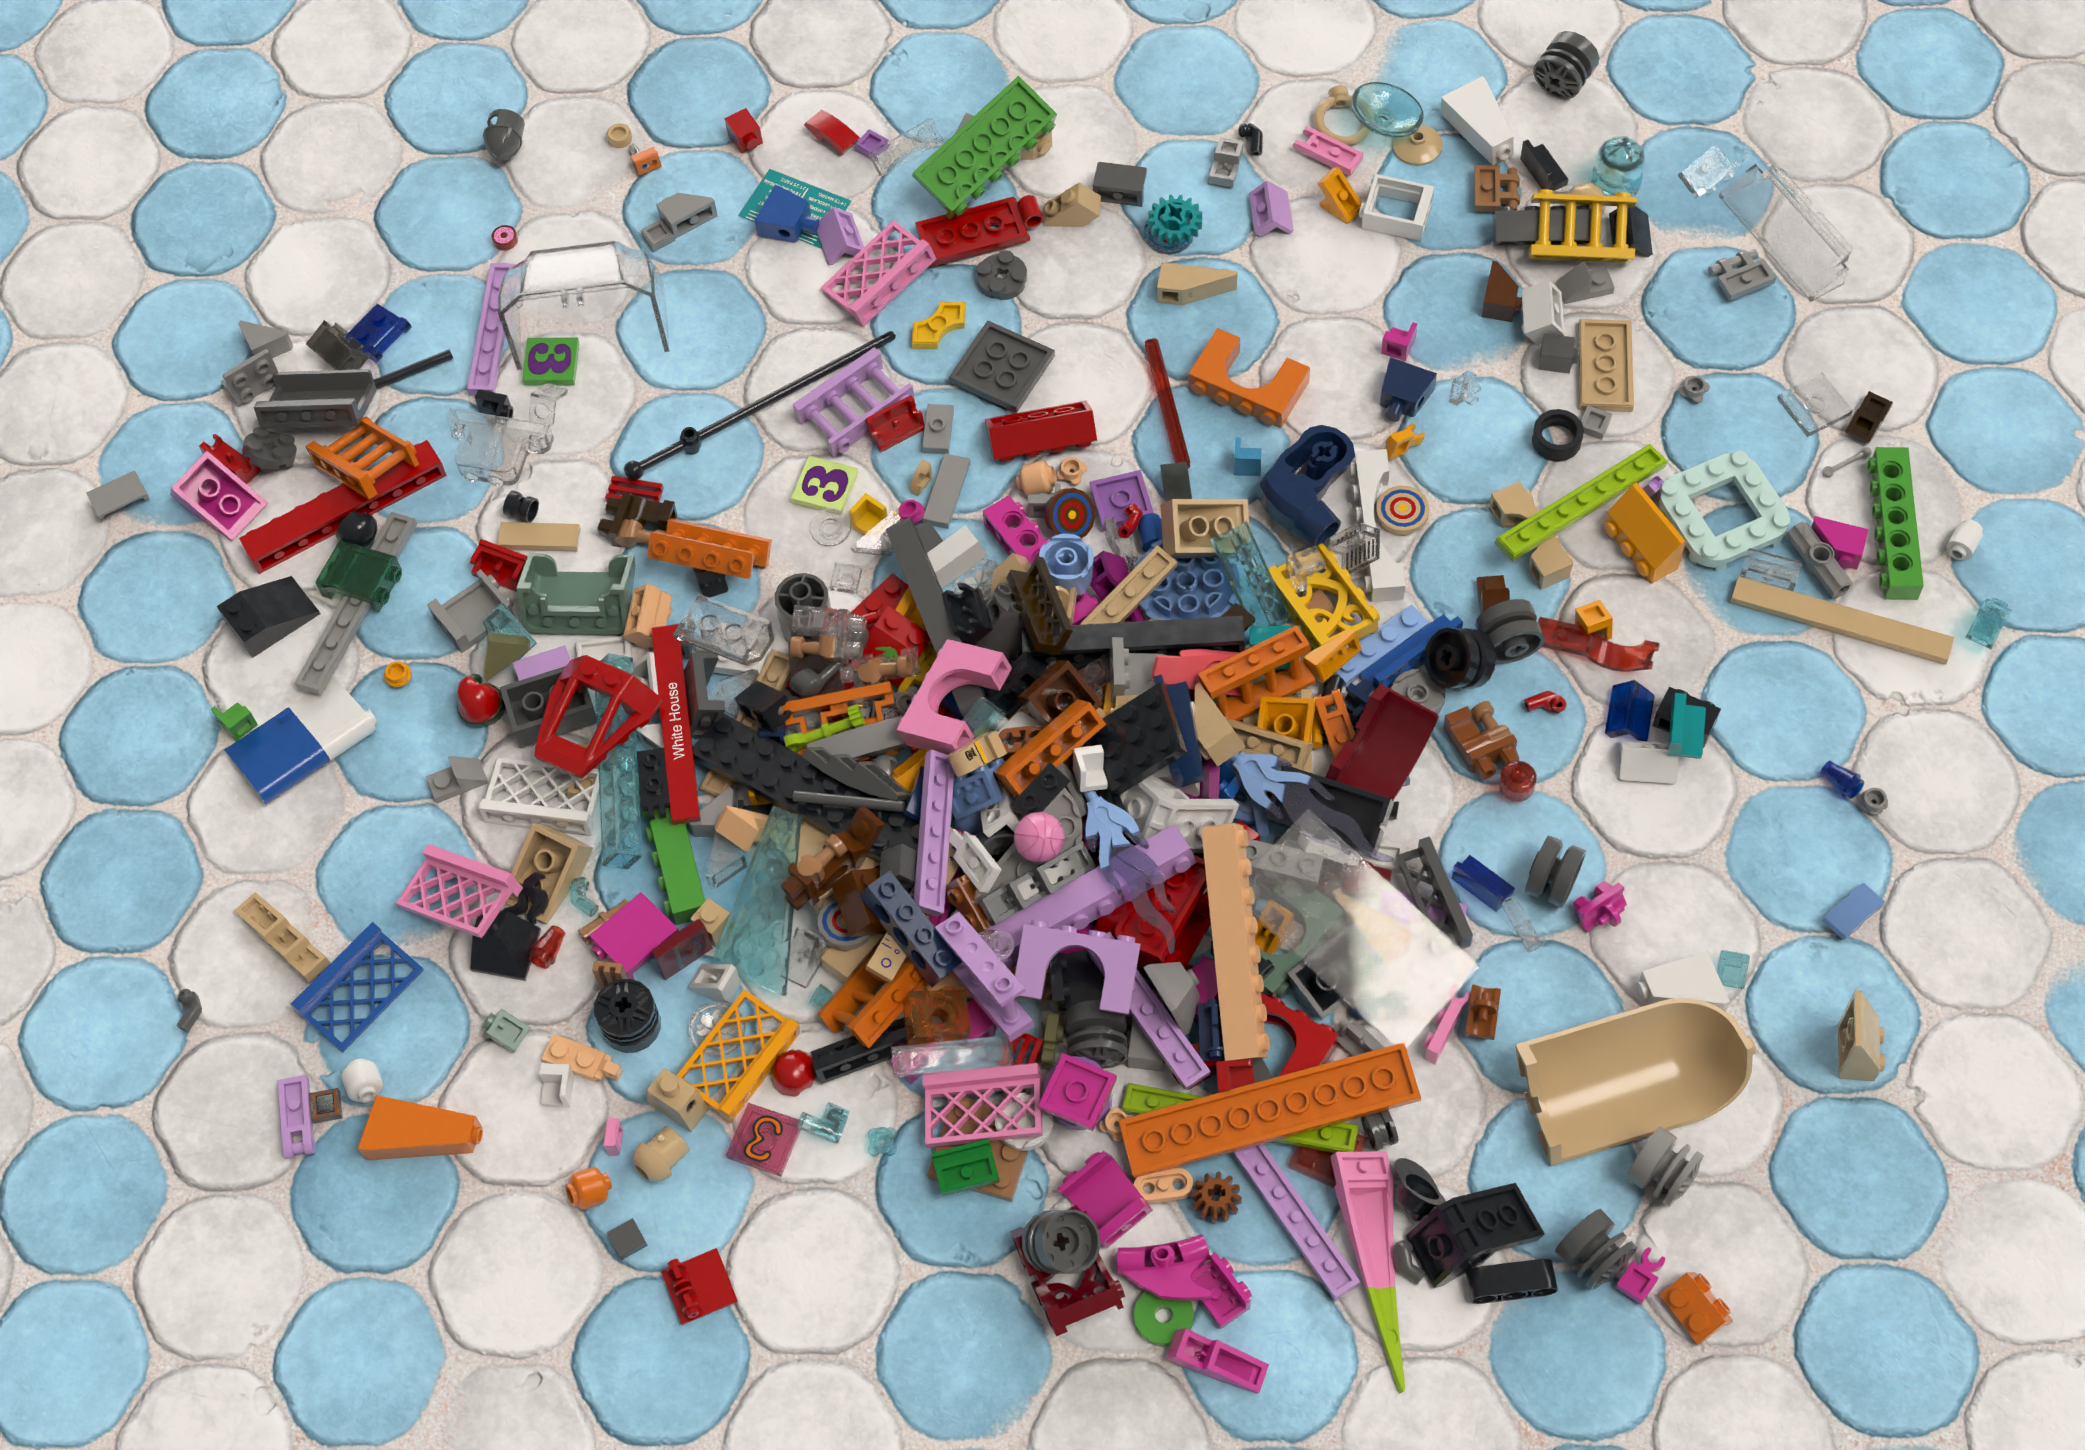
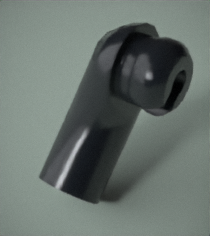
[1238,123,1263,156]

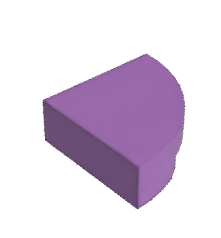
[1643,476,1664,497]

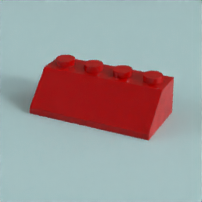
[985,400,1097,462]

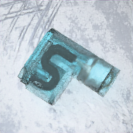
[796,1102,850,1144]

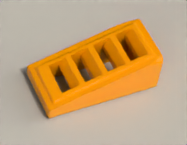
[1303,629,1362,683]

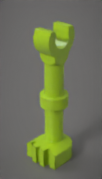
[783,704,865,752]

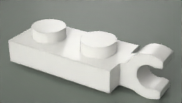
[949,829,1002,893]

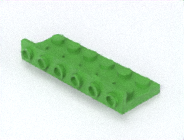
[912,76,1057,219]

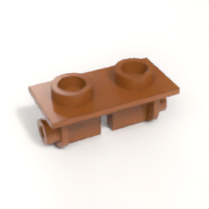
[946,874,991,934]

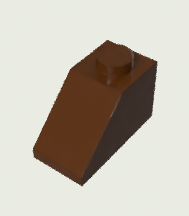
[1482,261,1522,322]

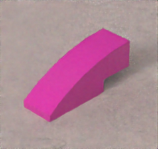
[1166,1328,1269,1394]

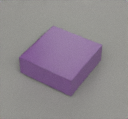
[854,129,889,161]

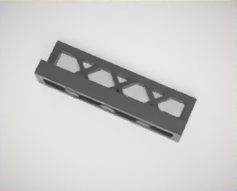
[1396,836,1473,957]

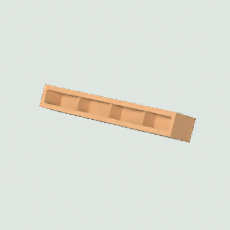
[1201,823,1270,1061]

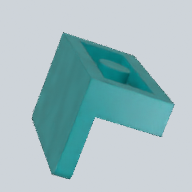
[1668,693,1706,759]

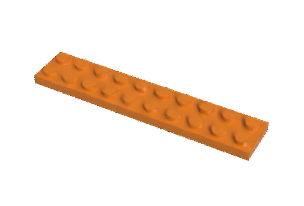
[1118,1042,1421,1179]

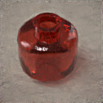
[1499,761,1537,802]

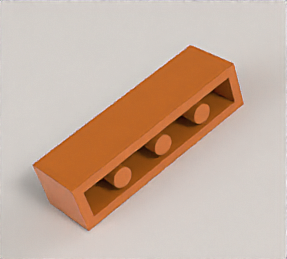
[994,699,1106,796]

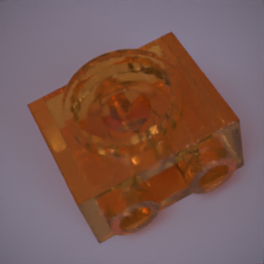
[902,986,971,1046]

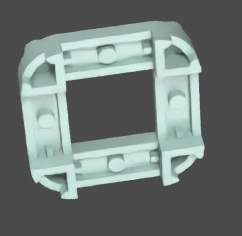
[1658,451,1790,571]

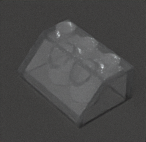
[673,594,774,666]

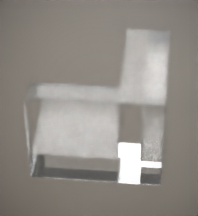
[1286,546,1326,593]

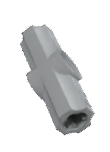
[1786,521,1853,598]

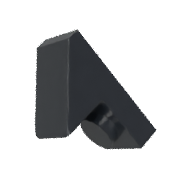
[692,567,728,599]

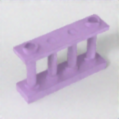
[793,347,915,458]
[935,912,1034,1042]

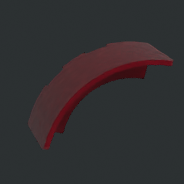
[1325,684,1439,801]

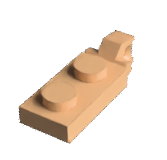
[541,1034,623,1082]

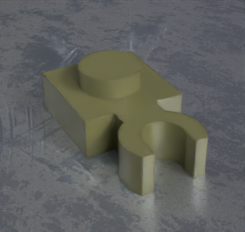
[1041,1013,1065,1069]

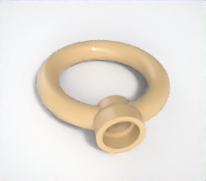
[1314,85,1373,146]

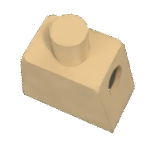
[646,1068,709,1132]

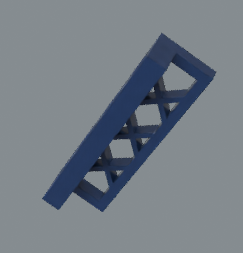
[1153,674,1205,788]

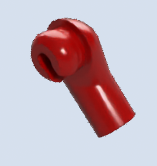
[1118,503,1143,538]
[1524,691,1567,713]

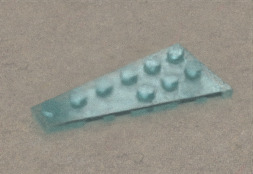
[710,805,802,996]

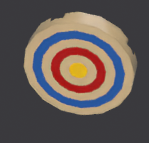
[1376,485,1429,536]

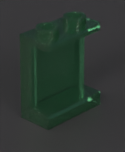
[315,540,402,612]

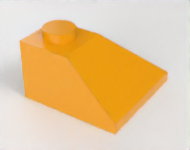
[1257,697,1316,743]

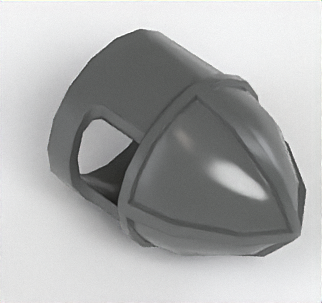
[483,109,525,161]

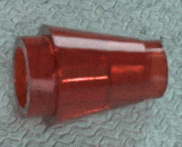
[529,925,565,969]

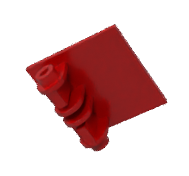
[661,1248,738,1325]

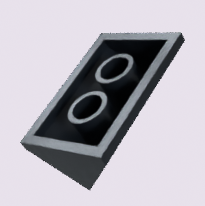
[1286,923,1389,1020]

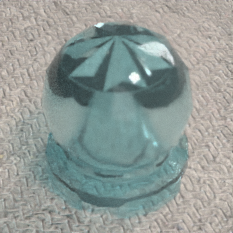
[1591,136,1645,196]

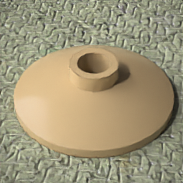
[1392,124,1443,166]

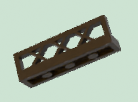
[1006,556,1073,655]

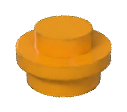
[384,661,412,688]

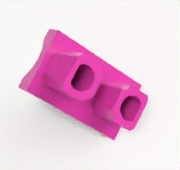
[1573,881,1627,932]

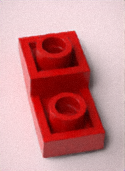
[804,110,860,155]

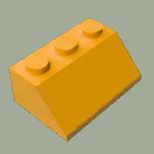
[1604,483,1686,584]

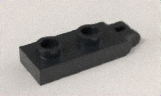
[636,748,670,820]

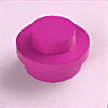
[898,500,925,524]

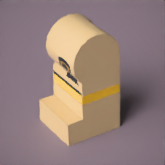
[947,731,1007,777]

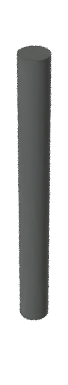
[793,791,905,812]

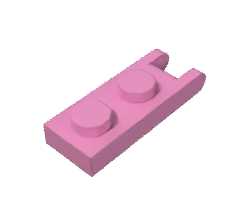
[1293,126,1364,176]

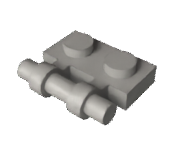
[1708,249,1777,302]

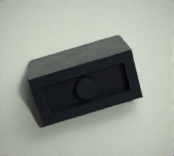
[1520,139,1568,191]
[1609,206,1653,257]

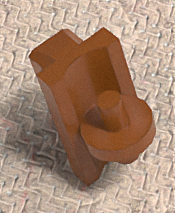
[1465,984,1501,1040]

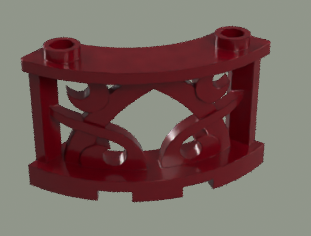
[1010,1205,1125,1336]

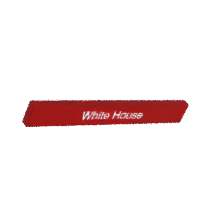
[651,624,701,825]

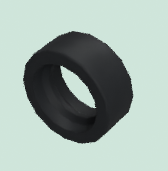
[1532,409,1584,461]

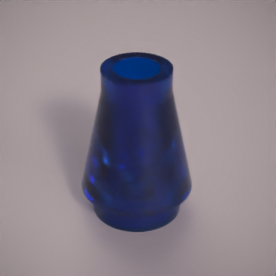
[1820,760,1864,799]

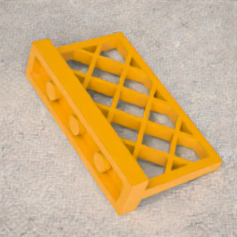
[676,989,800,1124]

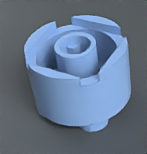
[1039,534,1094,596]

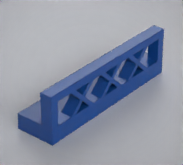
[1360,614,1463,690]

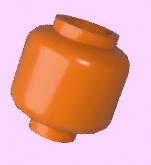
[565,1167,612,1210]

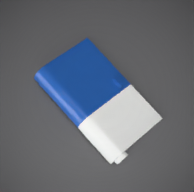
[224,677,378,805]

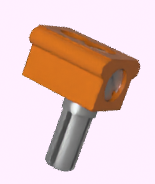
[629,144,662,176]

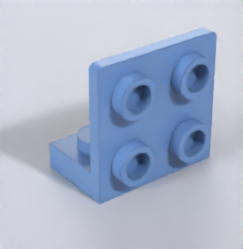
[952,758,1004,820]

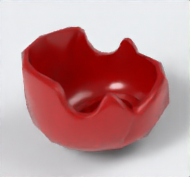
[771,1049,816,1097]

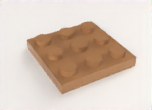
[927,1096,1029,1202]

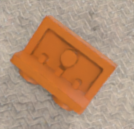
[1660,1272,1733,1345]

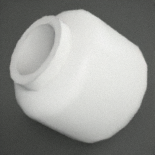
[341,1059,383,1103]

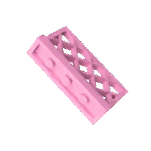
[821,220,936,327]
[396,844,523,938]
[923,1063,1044,1148]

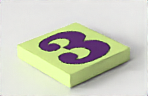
[791,456,859,516]

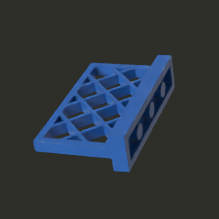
[291,922,424,1053]

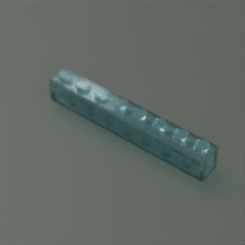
[595,653,642,869]

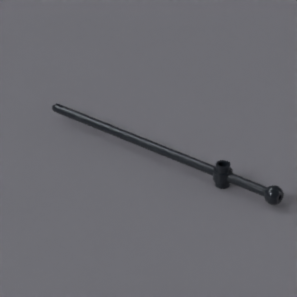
[623,331,896,481]

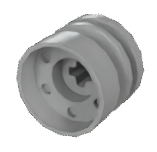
[1626,1126,1704,1207]

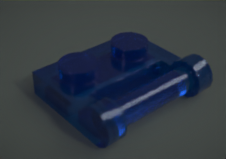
[343,303,412,363]

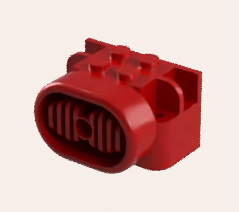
[1095,856,1211,976]

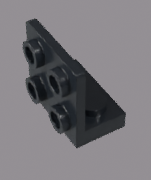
[1049,951,1105,1012]

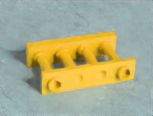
[1528,189,1638,263]

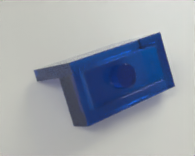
[1605,680,1655,742]
[1451,855,1515,912]

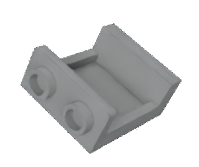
[427,570,515,653]

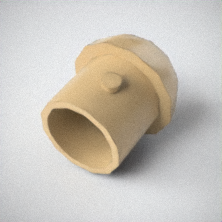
[633,1126,689,1182]

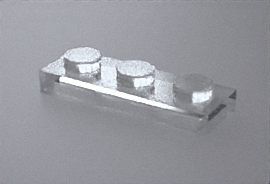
[868,118,944,176]

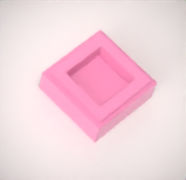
[604,1118,624,1156]

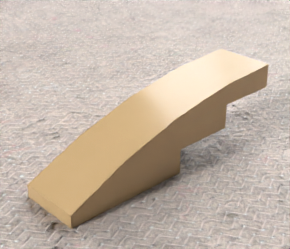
[234,892,331,983]

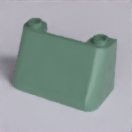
[516,553,636,635]

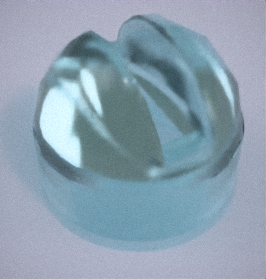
[809,984,833,1009]

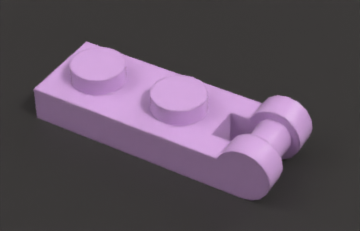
[277,1075,316,1159]

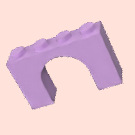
[1015,920,1140,1015]

